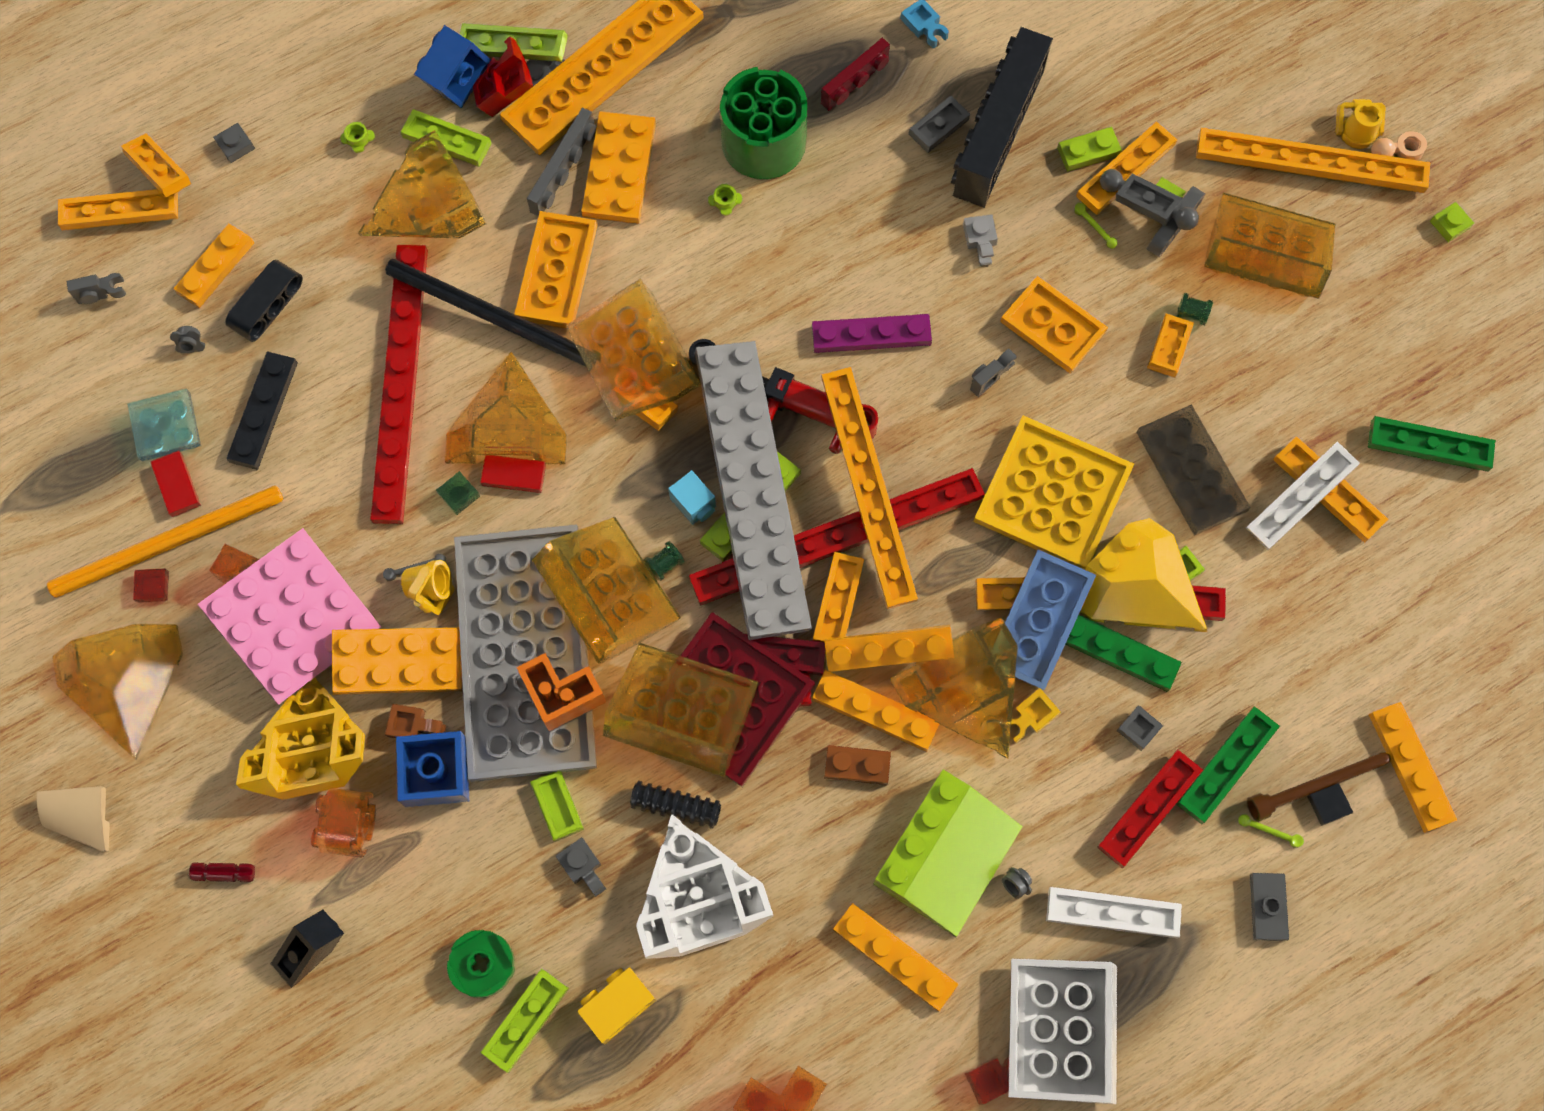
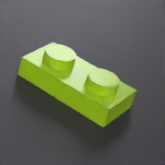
[1057,127,1122,172]

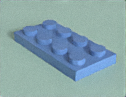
[987,550,1096,690]

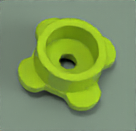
[340,122,375,153]
[708,184,742,216]

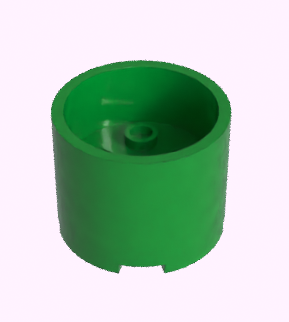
[720,67,807,179]

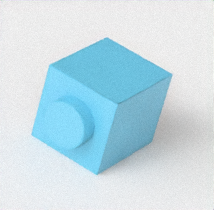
[668,470,716,525]

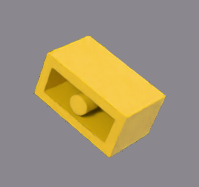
[577,967,657,1044]

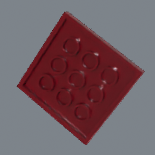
[638,612,815,788]

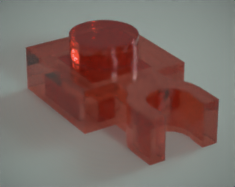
[965,1057,1009,1105]

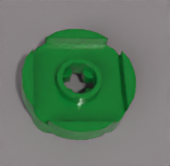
[447,930,515,998]

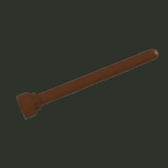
[1247,752,1391,822]

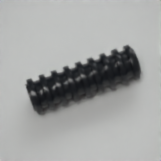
[630,780,721,829]

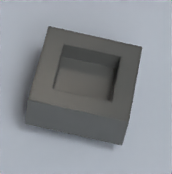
[213,123,255,163]
[1117,705,1163,751]

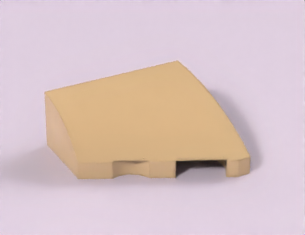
[36,786,110,852]

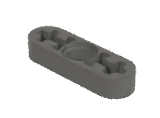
[1147,186,1206,257]

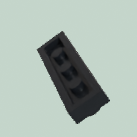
[226,351,298,470]

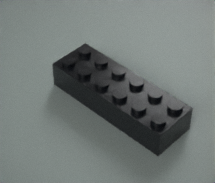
[951,27,1053,208]

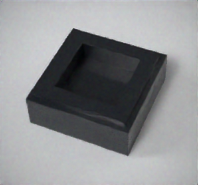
[1307,783,1354,826]

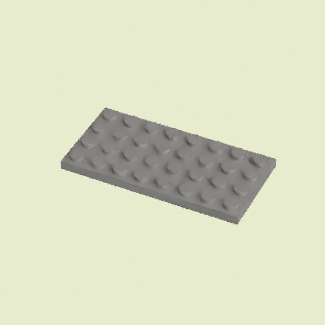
[454,524,597,782]

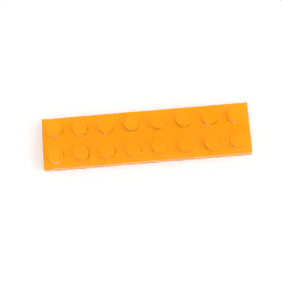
[500,0,704,156]

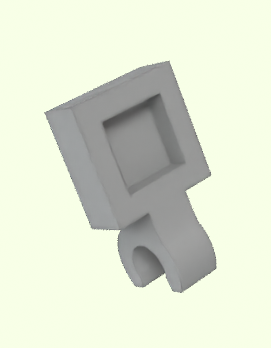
[963,214,998,266]

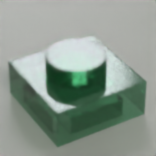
[436,471,480,515]

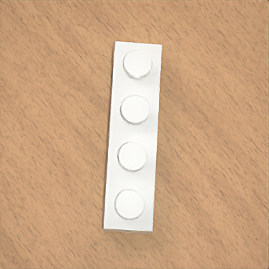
[1246,442,1360,550]
[1046,887,1182,938]

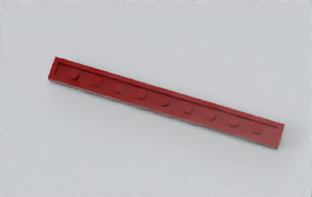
[370,245,428,524]
[689,468,985,606]

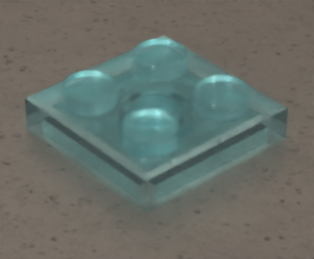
[127,388,201,462]

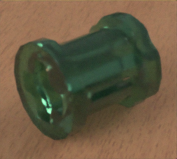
[1176,293,1213,326]
[644,541,685,581]

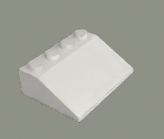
[1009,959,1117,1104]

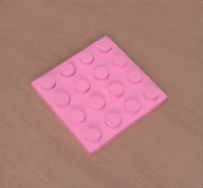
[198,528,381,705]

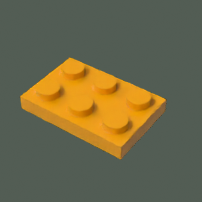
[1000,276,1108,374]

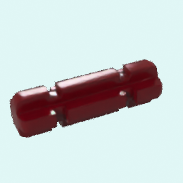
[189,862,255,882]

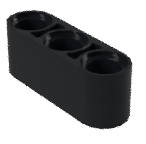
[225,260,303,342]

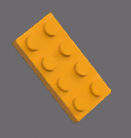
[581,111,656,224]
[514,211,597,329]
[332,627,462,695]

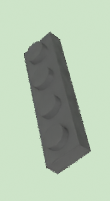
[527,107,596,216]

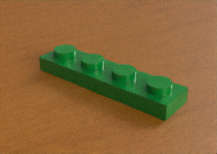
[1368,416,1496,472]
[1065,615,1182,692]
[1176,706,1280,825]

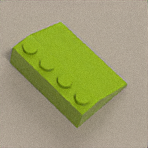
[873,769,1023,937]

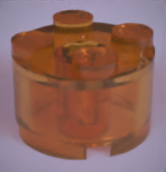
[311,788,376,858]

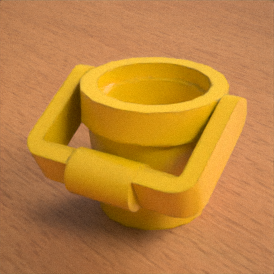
[1335,99,1386,149]
[401,560,455,615]

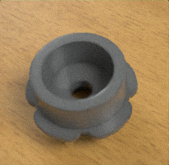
[1002,867,1032,899]

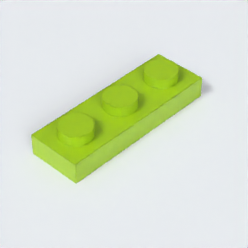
[401,109,492,167]
[481,968,569,1073]

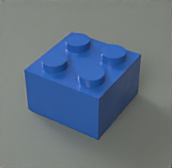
[414,25,491,108]
[396,731,470,807]

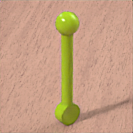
[1074,203,1118,249]
[1238,814,1304,848]

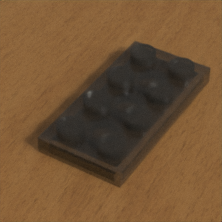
[1136,404,1251,536]

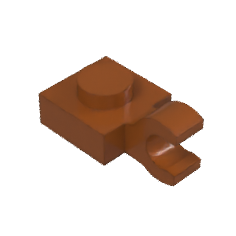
[385,704,446,738]

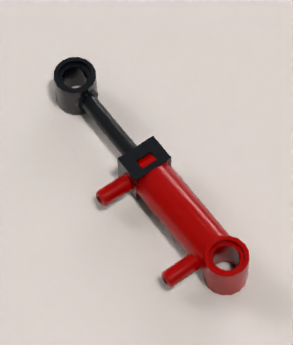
[689,339,879,454]

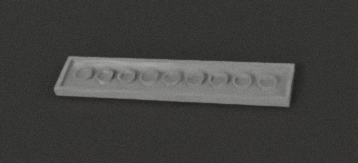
[695,341,812,640]

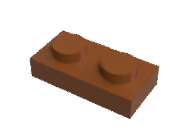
[824,745,891,785]

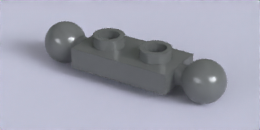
[1100,169,1199,230]

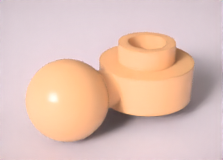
[1371,131,1427,160]

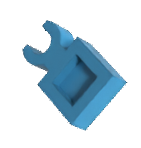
[900,0,949,48]

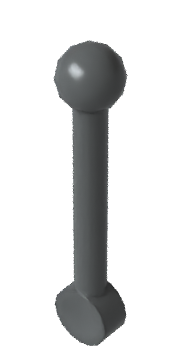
[383,554,446,581]

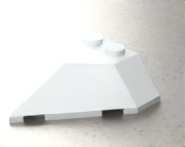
[636,814,773,959]

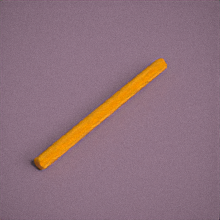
[47,485,283,598]

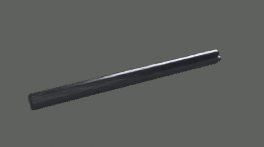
[385,259,601,370]

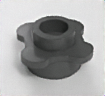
[170,326,205,353]

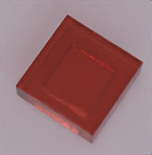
[133,568,169,603]

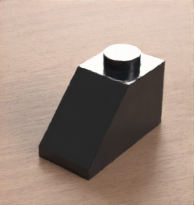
[270,909,344,988]

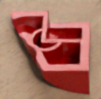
[473,36,533,117]

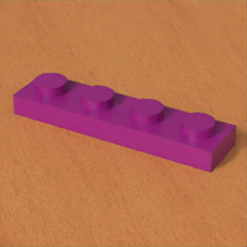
[812,314,932,353]

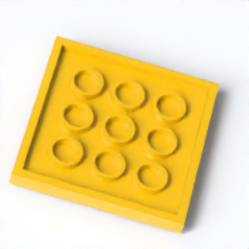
[973,415,1134,570]

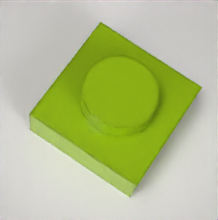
[1430,202,1474,243]

